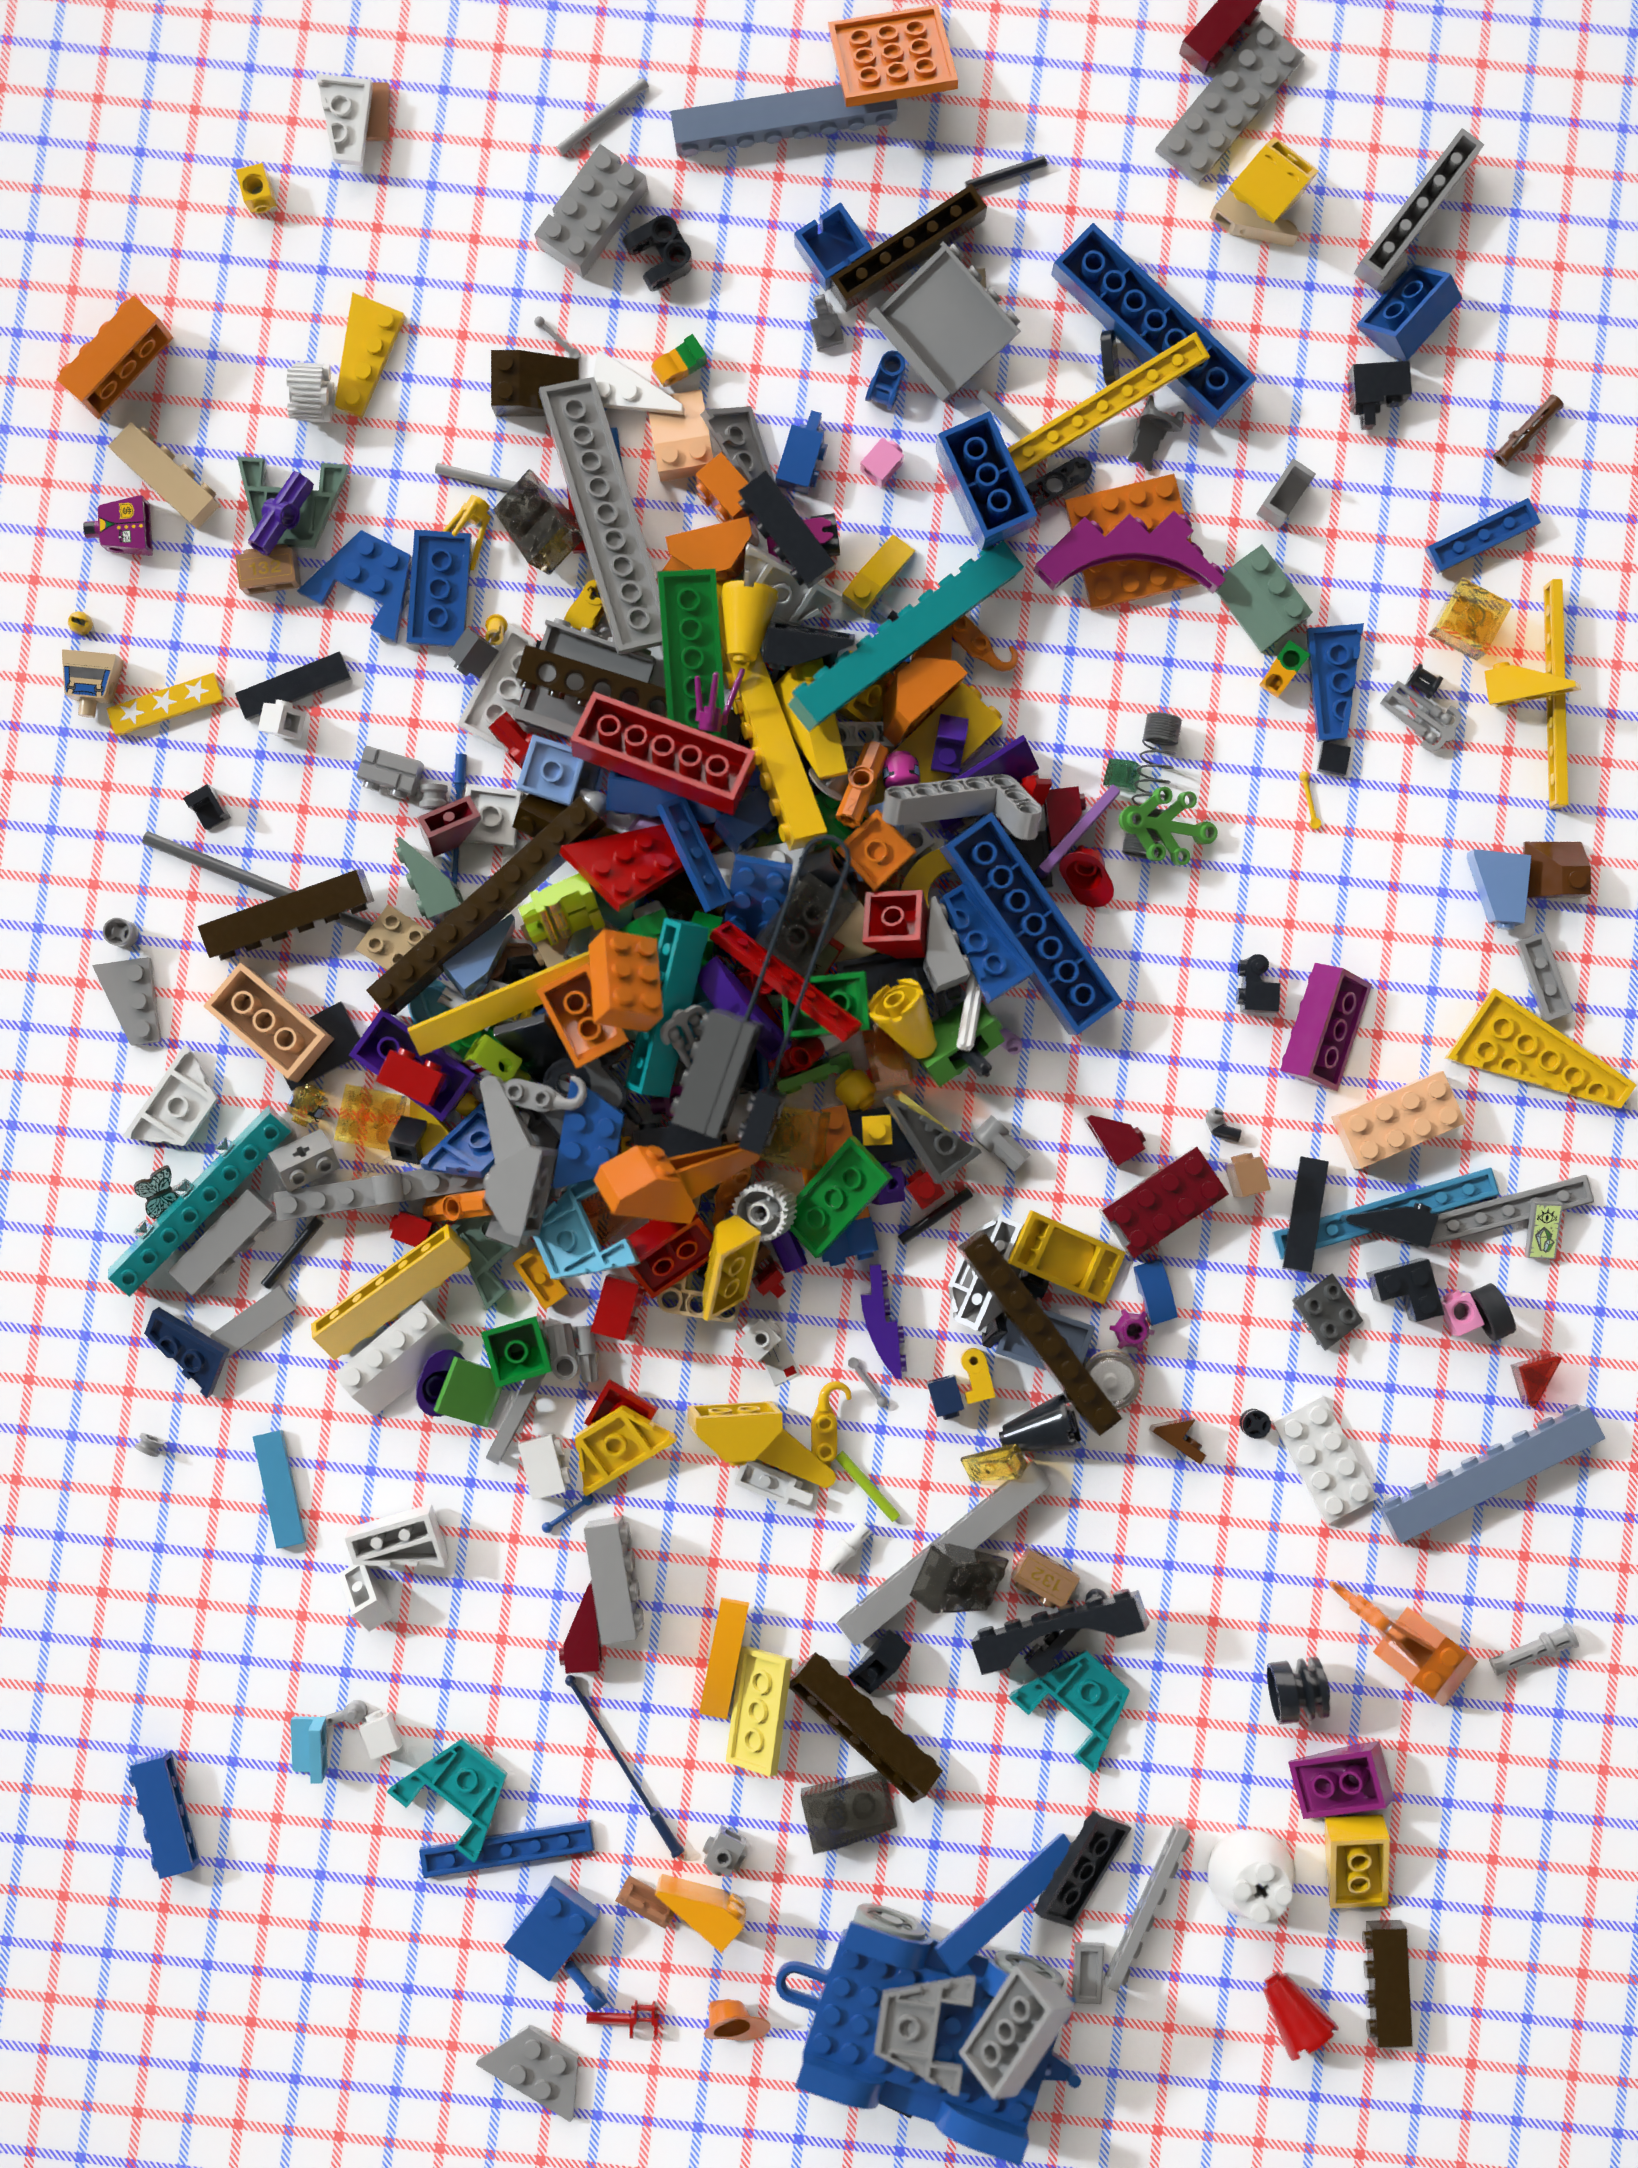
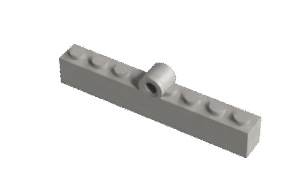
[273,1169,486,1221]

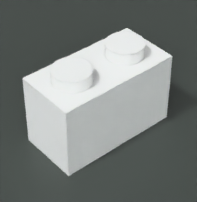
[518,1433,571,1501]

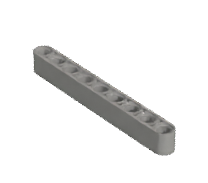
[836,1460,1052,1646]

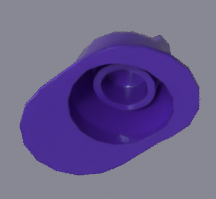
[416,1349,465,1417]

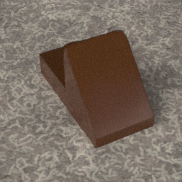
[1149,1417,1207,1464]

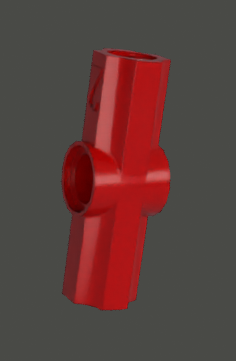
[488,711,532,769]

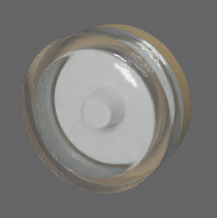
[1085,1349,1140,1410]

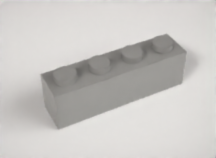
[167,1189,276,1296]

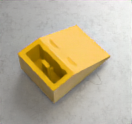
[1228,136,1319,223]

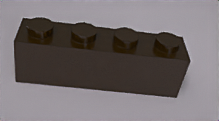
[1362,1920,1413,2048]

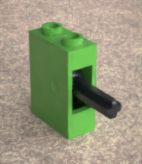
[916,1000,1005,1087]

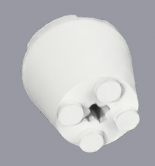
[1207,1829,1295,1923]

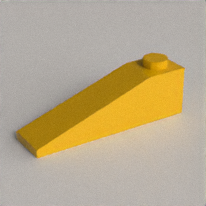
[773,658,848,780]

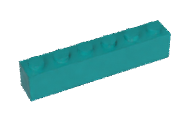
[625,918,709,1098]

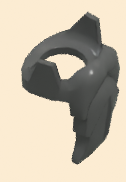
[1128,395,1184,472]

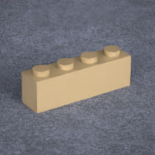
[108,422,220,530]

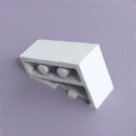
[344,1504,449,1567]

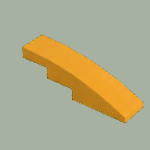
[699,1597,749,1719]

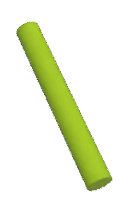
[835,1451,901,1522]

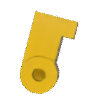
[960,1348,996,1404]

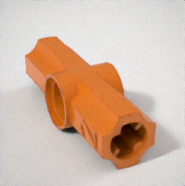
[836,741,889,828]
[422,1190,494,1222]

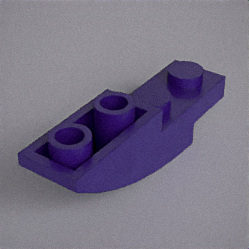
[697,956,792,1063]
[860,1264,907,1379]

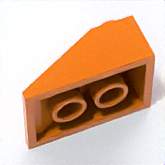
[536,963,629,1068]

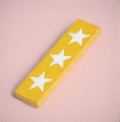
[106,672,225,737]

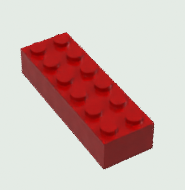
[570,691,756,816]

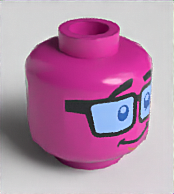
[882,751,921,789]

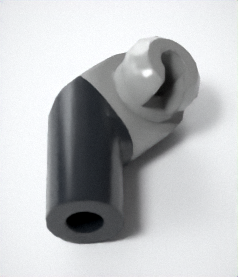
[1205,1107,1242,1143]

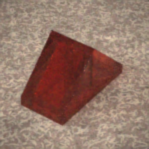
[1510,1354,1562,1409]

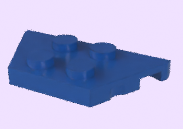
[553,1080,625,1189]
[420,1101,495,1178]

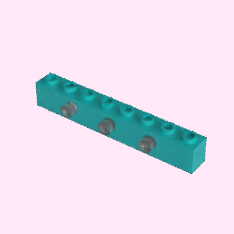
[107,1105,292,1297]

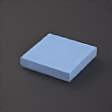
[516,735,585,807]

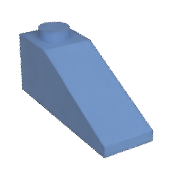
[443,914,515,999]

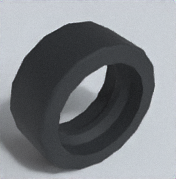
[1470,1283,1516,1342]

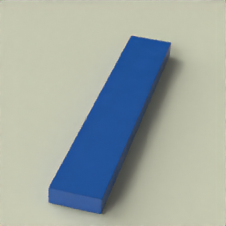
[419,1819,595,1879]
[934,1833,1071,1973]

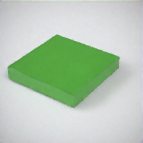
[434,1356,503,1428]

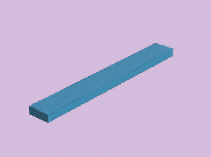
[1272,1167,1500,1260]

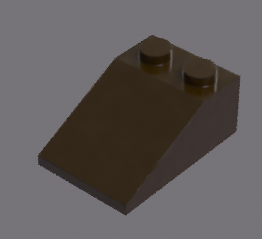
[491,350,579,417]

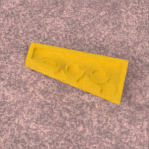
[334,292,406,419]

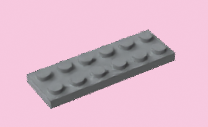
[1155,20,1305,186]

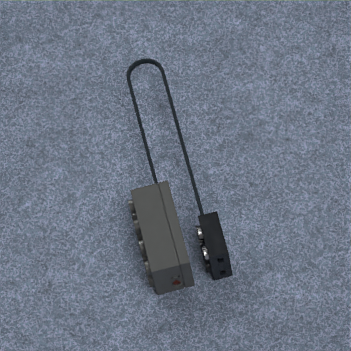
[670,835,851,1155]

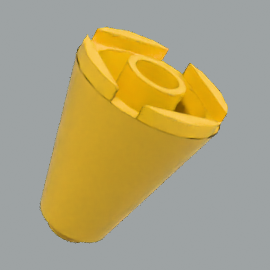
[721,580,778,666]
[869,979,937,1059]

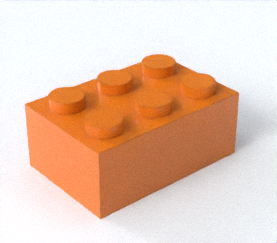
[589,929,663,1032]

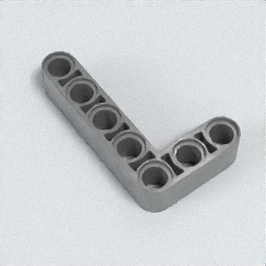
[882,774,1042,840]

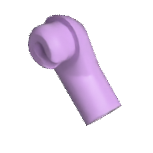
[1000,1028,1022,1055]

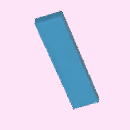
[252,1429,306,1549]

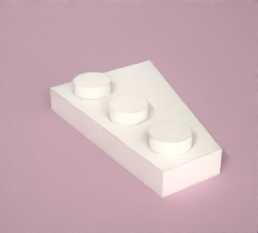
[315,73,373,167]

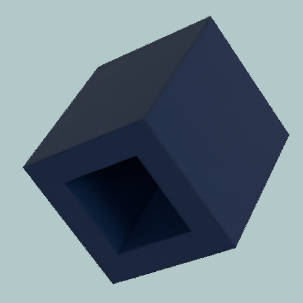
[926,1374,965,1420]

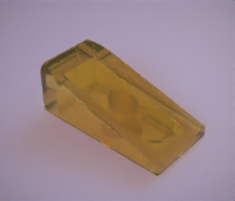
[960,1444,1027,1482]

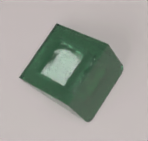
[1103,758,1142,793]

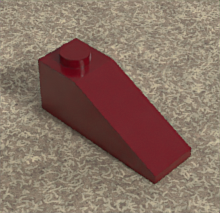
[559,1580,602,1674]

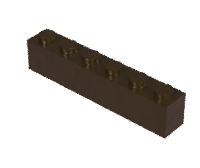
[830,184,987,312]
[197,869,375,961]
[789,1652,943,1803]

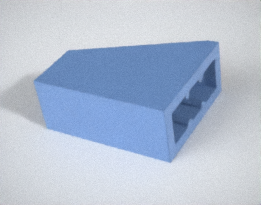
[1466,849,1531,930]

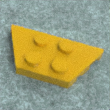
[575,1405,678,1496]

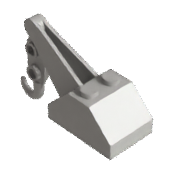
[480,1075,587,1237]

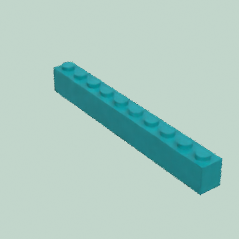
[787,540,1024,732]

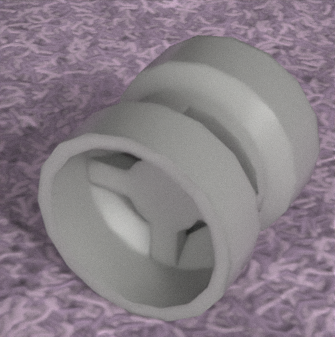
[103,917,139,948]

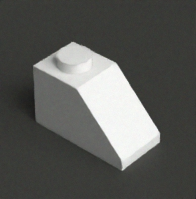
[338,1565,394,1632]

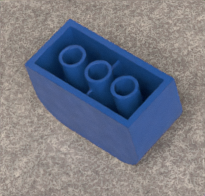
[936,411,1038,550]

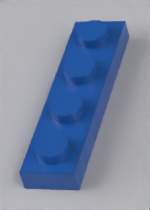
[1425,497,1541,574]
[656,796,733,913]

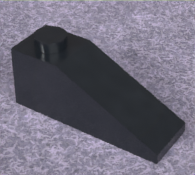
[1340,1203,1439,1248]

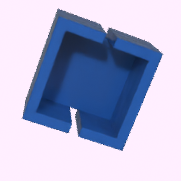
[794,202,872,292]

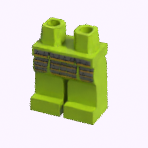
[518,873,605,946]

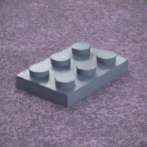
[995,1308,1095,1371]

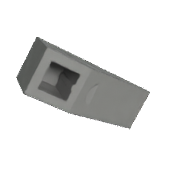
[923,896,971,994]

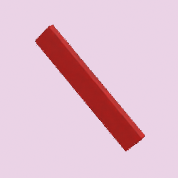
[709,921,862,1043]

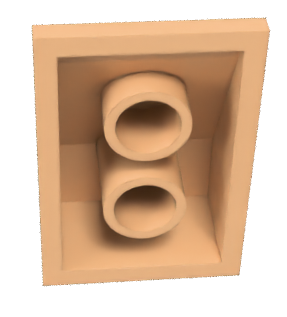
[648,389,713,482]

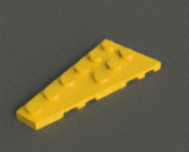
[1444,988,1637,1109]

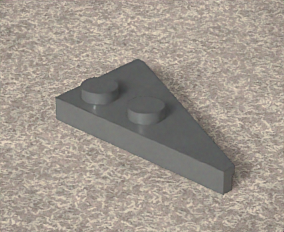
[883,1096,982,1184]

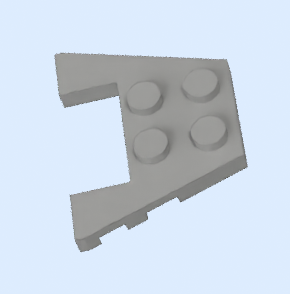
[874,1975,976,2096]

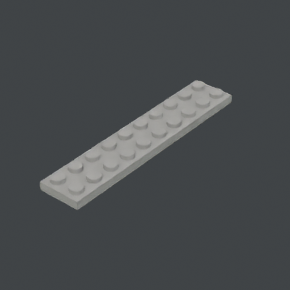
[539,377,662,655]

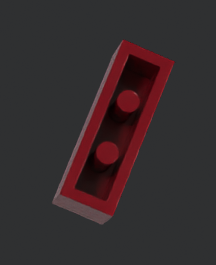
[1178,0,1262,75]

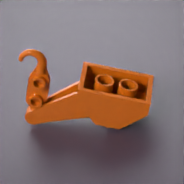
[656,516,760,584]
[883,615,1019,747]
[594,1142,761,1228]
[1329,1581,1478,1707]

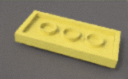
[725,1646,793,1777]

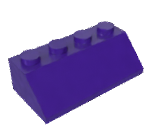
[934,735,1039,834]
[349,1009,480,1122]

